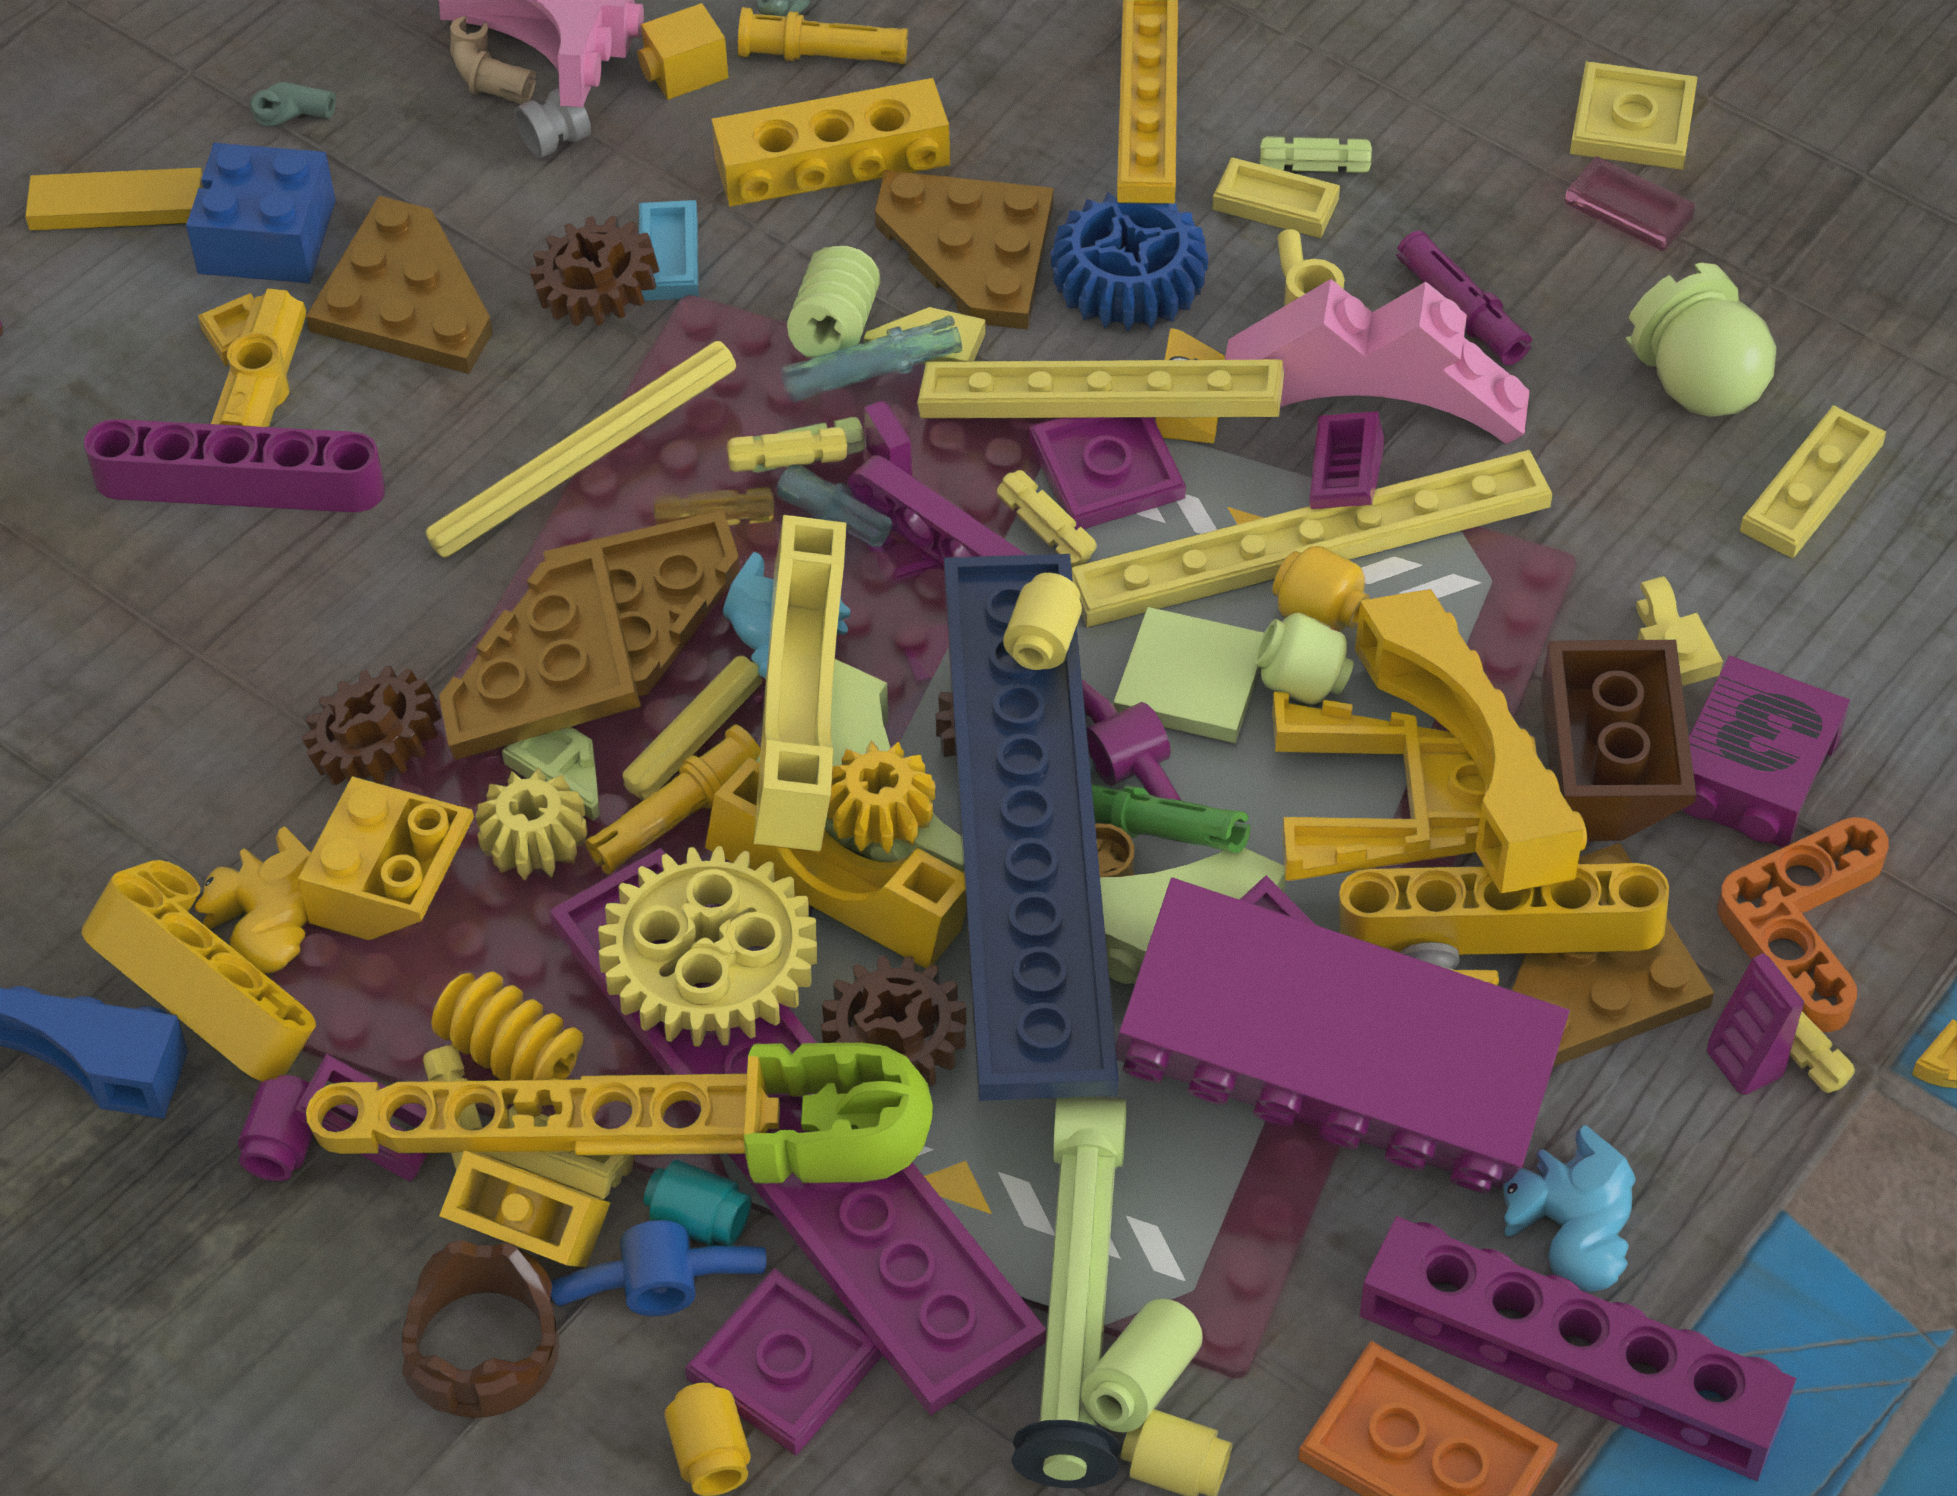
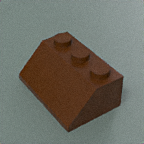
[1541,639,1696,841]

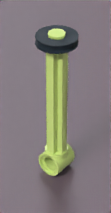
[1011,1097,1127,1488]

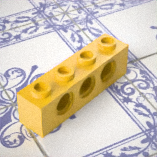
[711,78,950,207]

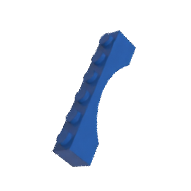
[0,986,188,1119]

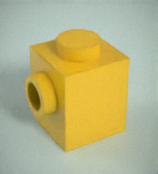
[637,3,729,100]

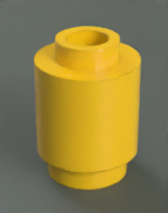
[664,1383,751,1496]

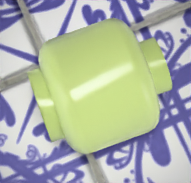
[1254,612,1354,706]

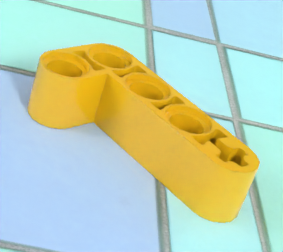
[81,860,316,1082]

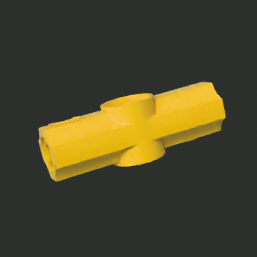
[211,288,306,427]

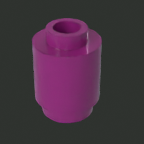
[238,1075,313,1181]

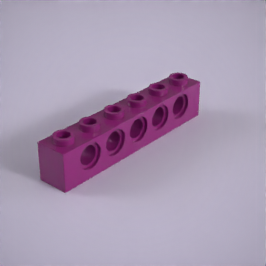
[1359,1216,1797,1482]

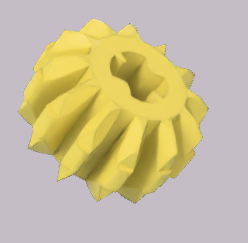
[476,767,587,881]

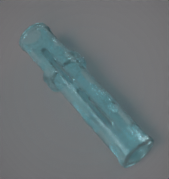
[781,315,962,403]

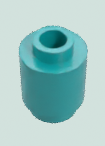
[643,1159,752,1246]

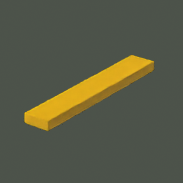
[1117,0,1178,204]

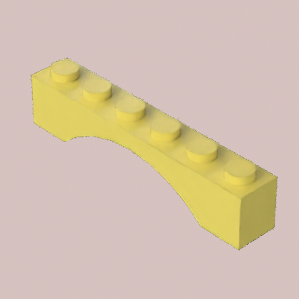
[754,515,846,851]

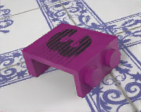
[1682,655,1850,848]

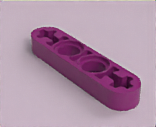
[848,456,1027,564]

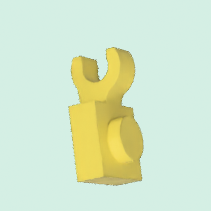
[1636,576,1723,686]

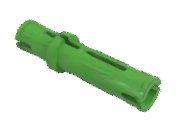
[1091,784,1250,853]

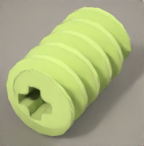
[787,246,880,359]

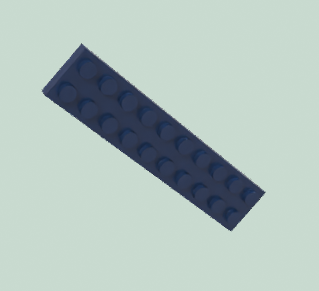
[944,554,1119,1101]

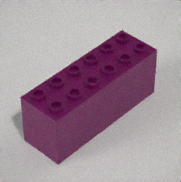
[1115,877,1570,1193]

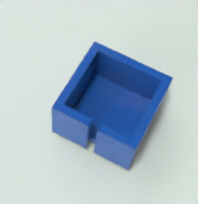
[186,143,336,283]

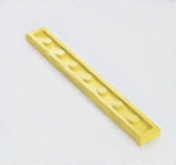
[1071,450,1552,628]

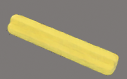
[622,656,763,800]

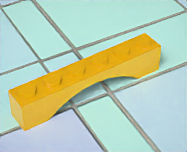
[1355,589,1587,894]

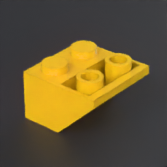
[298,776,474,940]

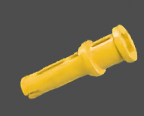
[738,7,908,64]
[585,725,761,875]

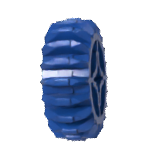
[1051,191,1208,331]

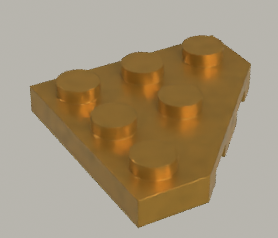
[875,170,1054,330]
[306,196,493,374]
[543,510,740,697]
[439,545,640,760]
[1512,842,1714,1067]

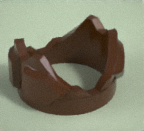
[402,1240,559,1418]

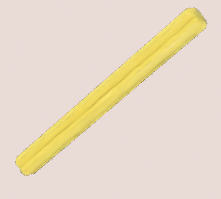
[425,341,736,558]

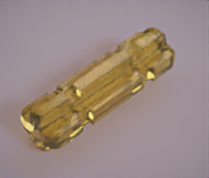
[654,487,775,525]

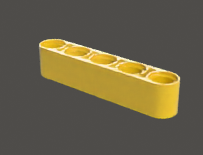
[1339,863,1669,955]

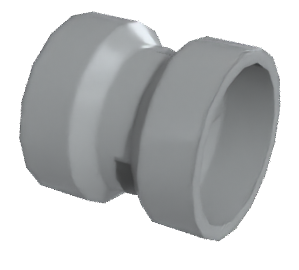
[514,88,591,159]

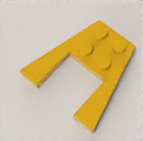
[1272,692,1537,881]

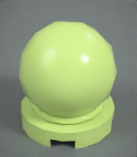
[1626,263,1776,417]

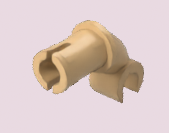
[450,16,536,105]

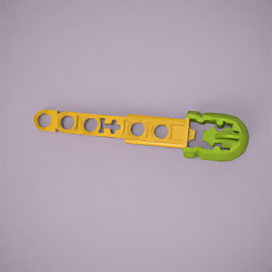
[306,1043,933,1183]

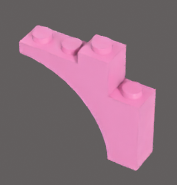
[439,0,644,108]
[1225,279,1530,444]

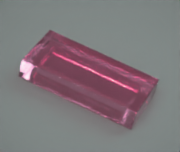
[1565,156,1696,252]

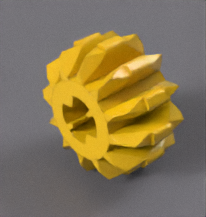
[827,740,935,855]

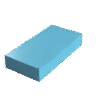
[639,200,699,301]

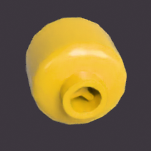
[1272,546,1370,631]

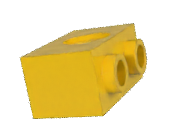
[439,1150,611,1268]

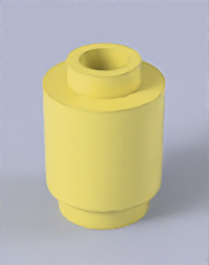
[1003,573,1082,670]
[1121,1409,1232,1496]

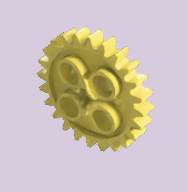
[598,846,817,1046]

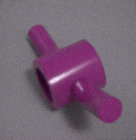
[1082,680,1182,801]

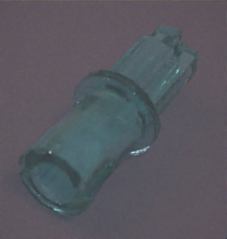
[777,464,893,547]

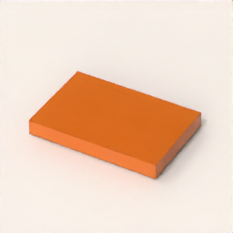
[1298,1341,1558,1496]

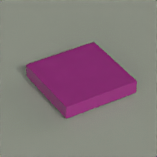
[1029,417,1186,530]
[685,1268,883,1456]

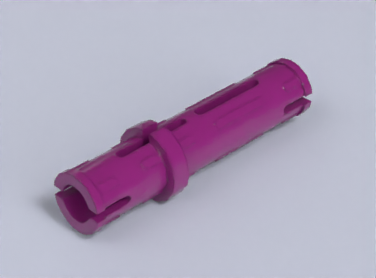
[1396,230,1532,365]

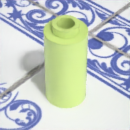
[1081,1299,1202,1432]

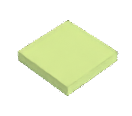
[1113,607,1264,744]

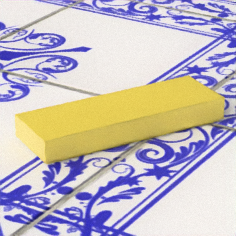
[1740,405,1886,559]

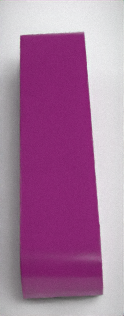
[84,419,385,512]

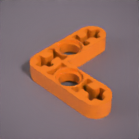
[1717,817,1889,1033]

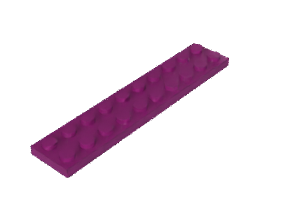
[549,848,1047,1416]

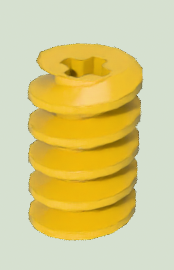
[431,971,584,1081]

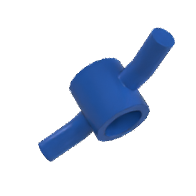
[551,1220,767,1316]

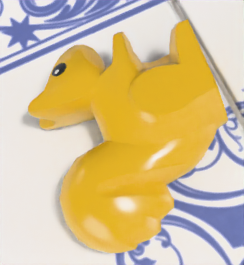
[195,826,311,974]

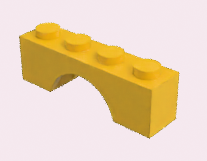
[705,757,966,969]

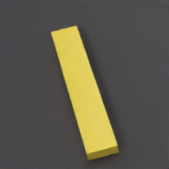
[917,359,1284,418]

